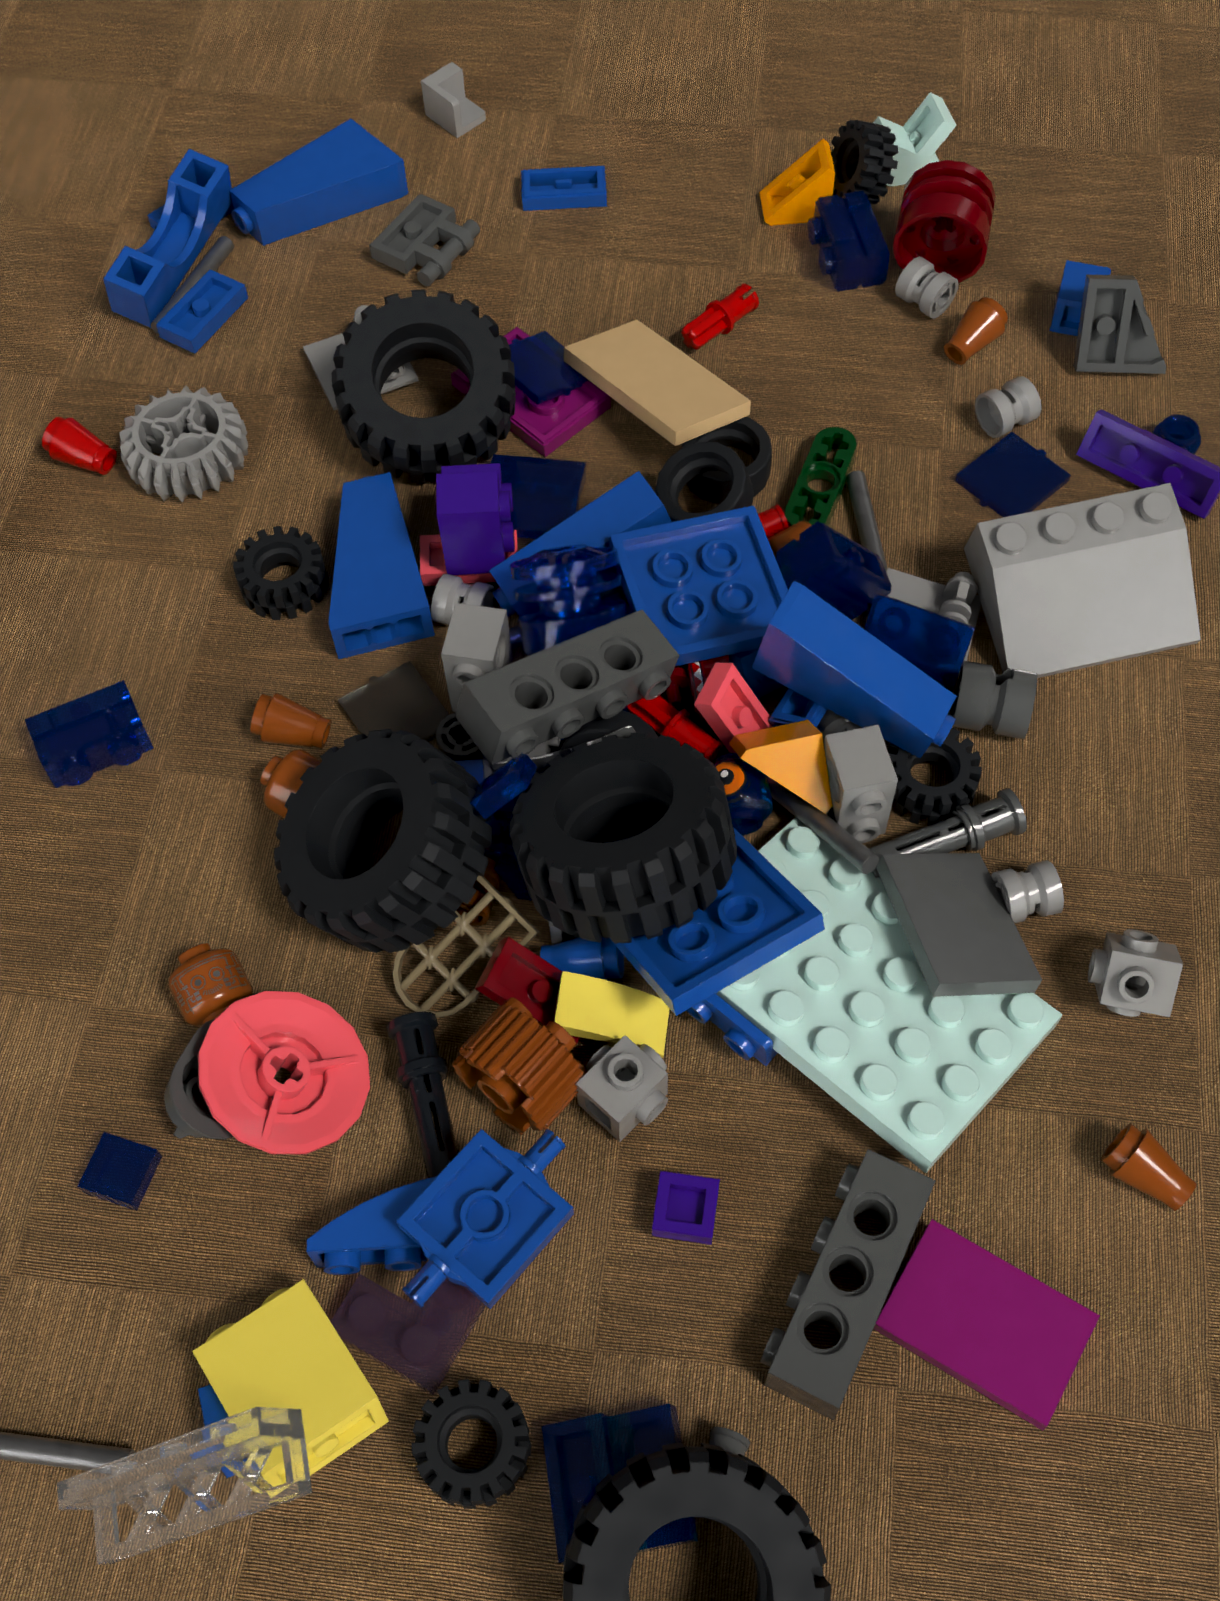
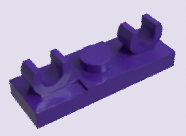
[1076,409,1220,519]

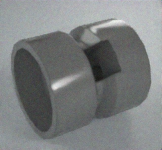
[952,660,1038,739]

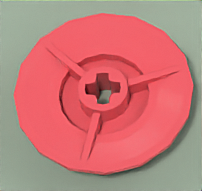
[198,991,370,1154]

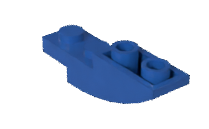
[306,1176,437,1275]

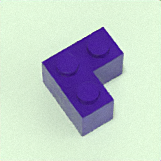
[436,463,515,575]

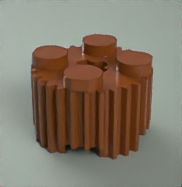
[452,997,588,1135]

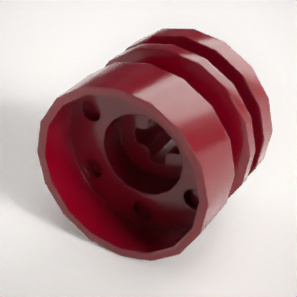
[893,160,996,283]

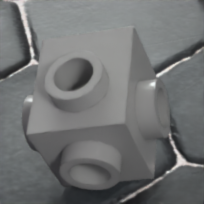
[1088,929,1183,1017]
[576,1035,668,1142]

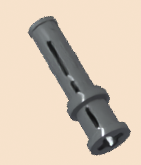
[868,788,1027,878]

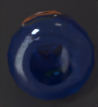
[714,753,773,836]

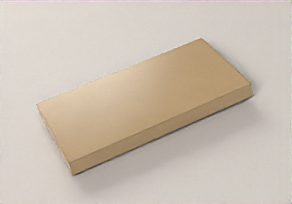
[564,320,751,446]

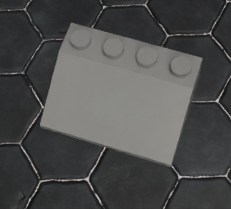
[964,483,1201,678]

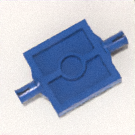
[396,1129,574,1309]

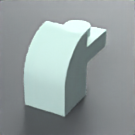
[873,93,957,187]

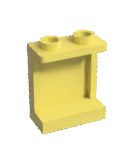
[192,1279,389,1499]

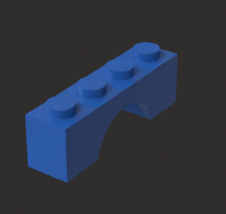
[103,149,232,328]

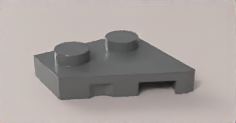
[1073,274,1166,374]

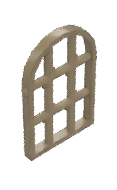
[392,875,539,1018]

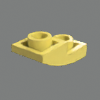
[554,971,670,1058]

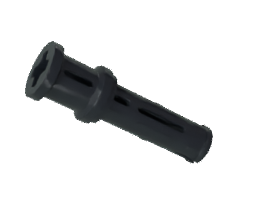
[386,1011,458,1178]

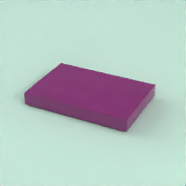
[451,327,611,457]
[873,1219,1100,1431]

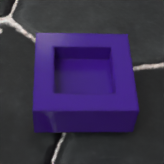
[652,1171,720,1245]

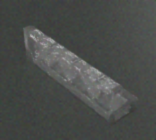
[57,1407,312,1565]

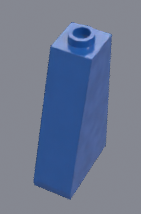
[229,118,409,246]
[489,471,672,622]
[328,472,435,660]
[752,581,957,758]

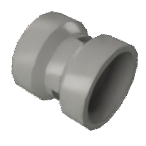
[895,256,959,319]
[975,376,1042,438]
[431,573,495,625]
[991,860,1064,923]

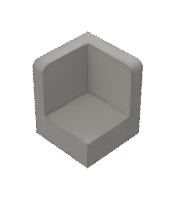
[421,62,486,138]

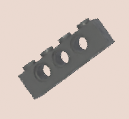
[455,609,680,765]
[760,1149,936,1421]

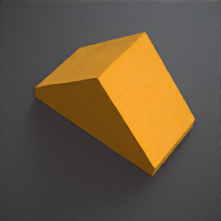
[759,138,835,226]
[729,720,832,814]

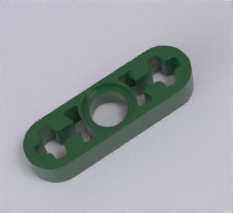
[785,427,857,531]

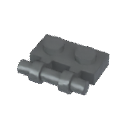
[369,194,480,286]

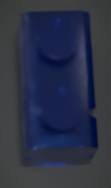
[808,191,890,292]
[776,521,892,620]
[24,680,154,788]

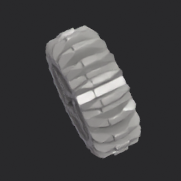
[119,385,248,502]

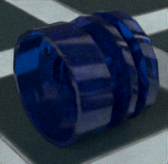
[509,544,627,655]

